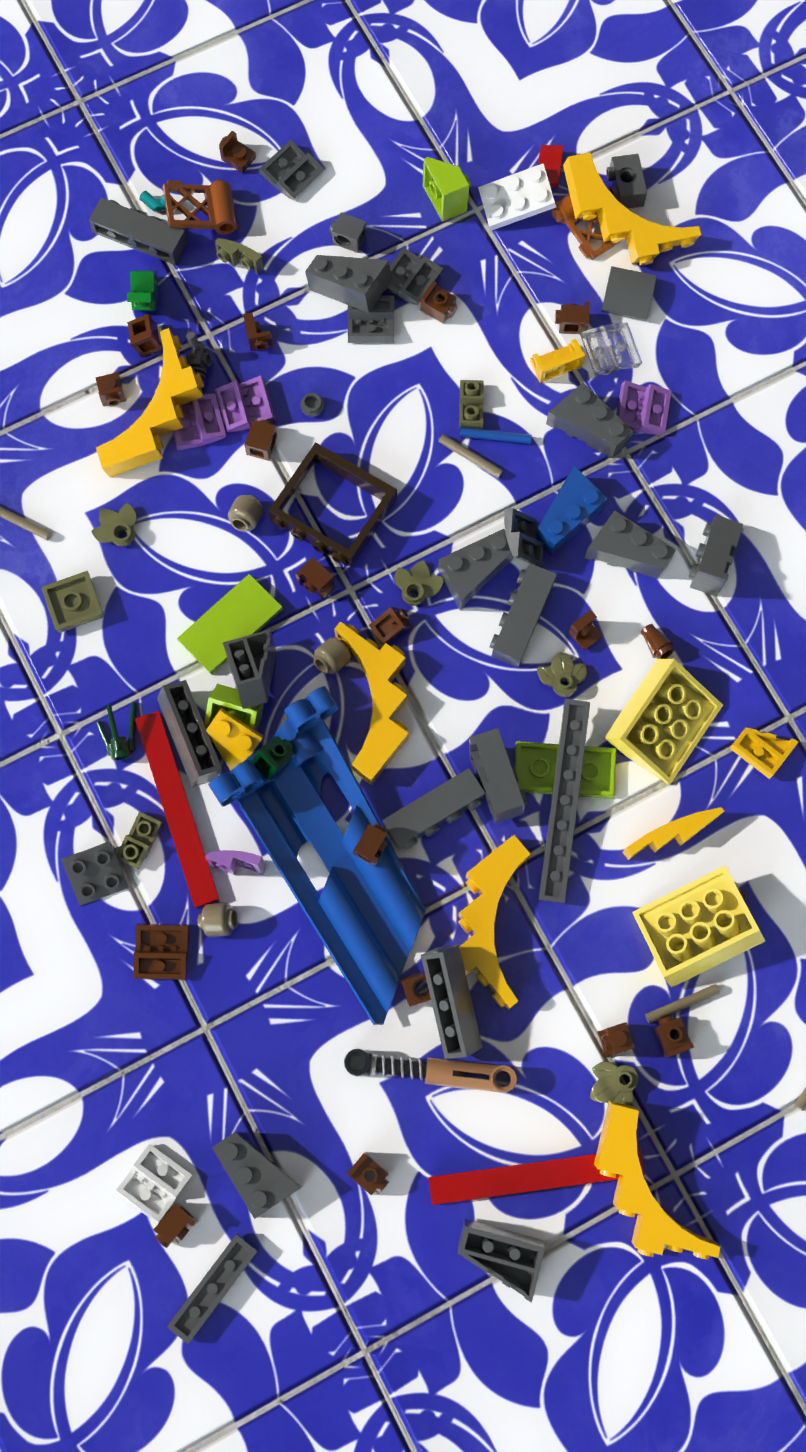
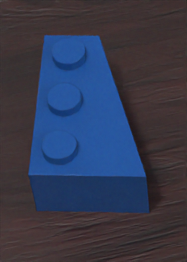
[536,466,607,555]

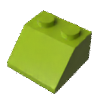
[423,157,471,222]
[204,683,264,743]

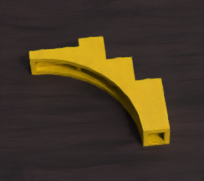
[563,152,701,266]
[96,328,204,477]
[334,621,409,785]
[458,835,530,1010]
[594,1101,721,1260]

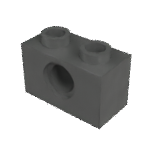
[606,154,647,209]

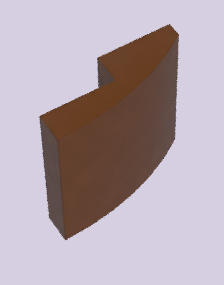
[133,923,189,980]

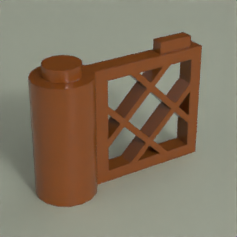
[163,180,237,234]
[552,193,626,260]

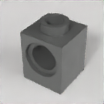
[330,212,366,253]

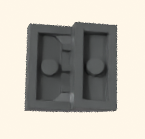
[259,139,324,200]
[385,247,443,305]
[601,266,657,321]
[347,296,394,343]
[504,508,544,567]

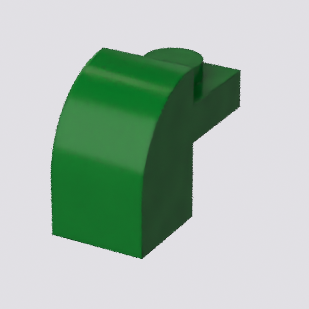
[127,270,158,311]

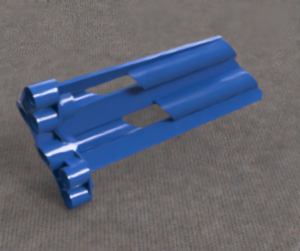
[208,686,426,1025]

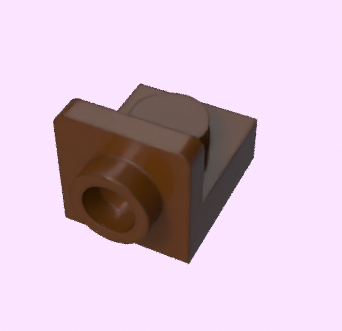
[219,131,256,173]
[243,313,273,351]
[95,372,126,407]
[369,607,412,645]
[568,609,603,651]

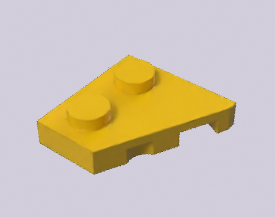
[206,708,263,771]
[730,727,798,779]

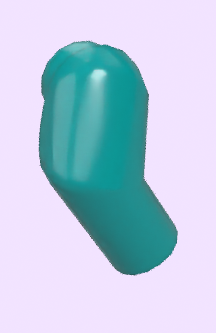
[139,191,173,212]

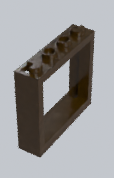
[268,442,397,568]

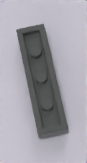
[167,1234,258,1344]

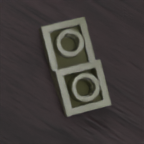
[215,238,264,274]
[459,380,484,430]
[116,811,164,869]

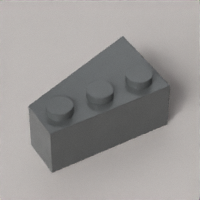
[305,255,392,313]
[546,383,633,458]
[585,510,676,579]
[688,514,743,597]
[438,529,513,610]
[223,629,277,709]
[469,728,527,824]
[212,1132,302,1219]
[458,1219,545,1303]

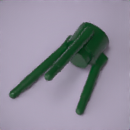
[96,702,136,761]

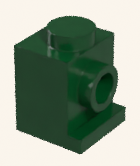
[252,736,295,780]

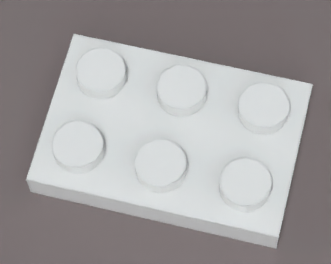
[478,163,556,231]

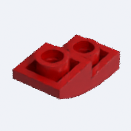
[538,145,564,188]

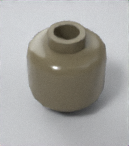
[228,495,263,532]
[314,638,350,674]
[197,902,238,937]

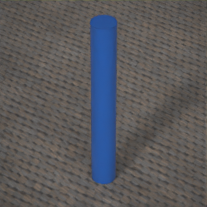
[460,427,532,444]

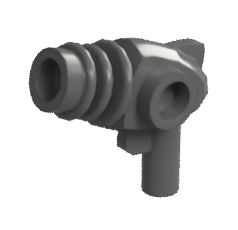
[186,332,211,383]

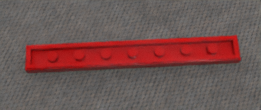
[135,711,220,909]
[428,1148,645,1205]

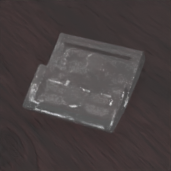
[580,322,642,376]

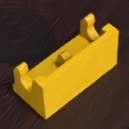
[530,339,585,383]

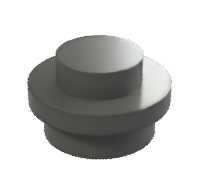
[300,393,324,417]

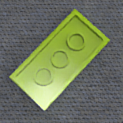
[177,574,283,674]
[514,741,616,799]

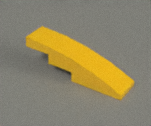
[623,807,724,860]

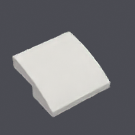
[115,1143,192,1224]

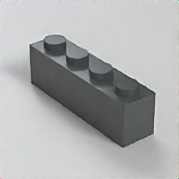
[89,198,187,265]
[489,563,557,668]
[157,680,222,787]
[382,768,485,850]
[421,944,483,1059]

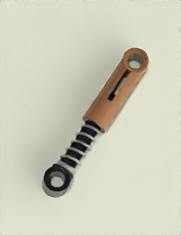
[344,1049,517,1093]

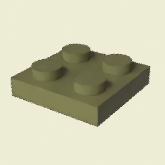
[41,570,104,633]

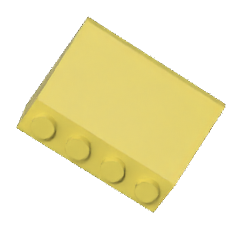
[604,659,723,784]
[632,866,765,988]

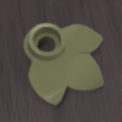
[91,503,137,547]
[394,560,443,606]
[537,652,587,697]
[590,1061,639,1106]

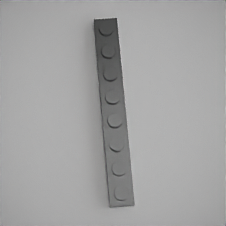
[538,698,590,904]

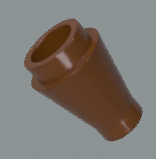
[640,624,675,659]

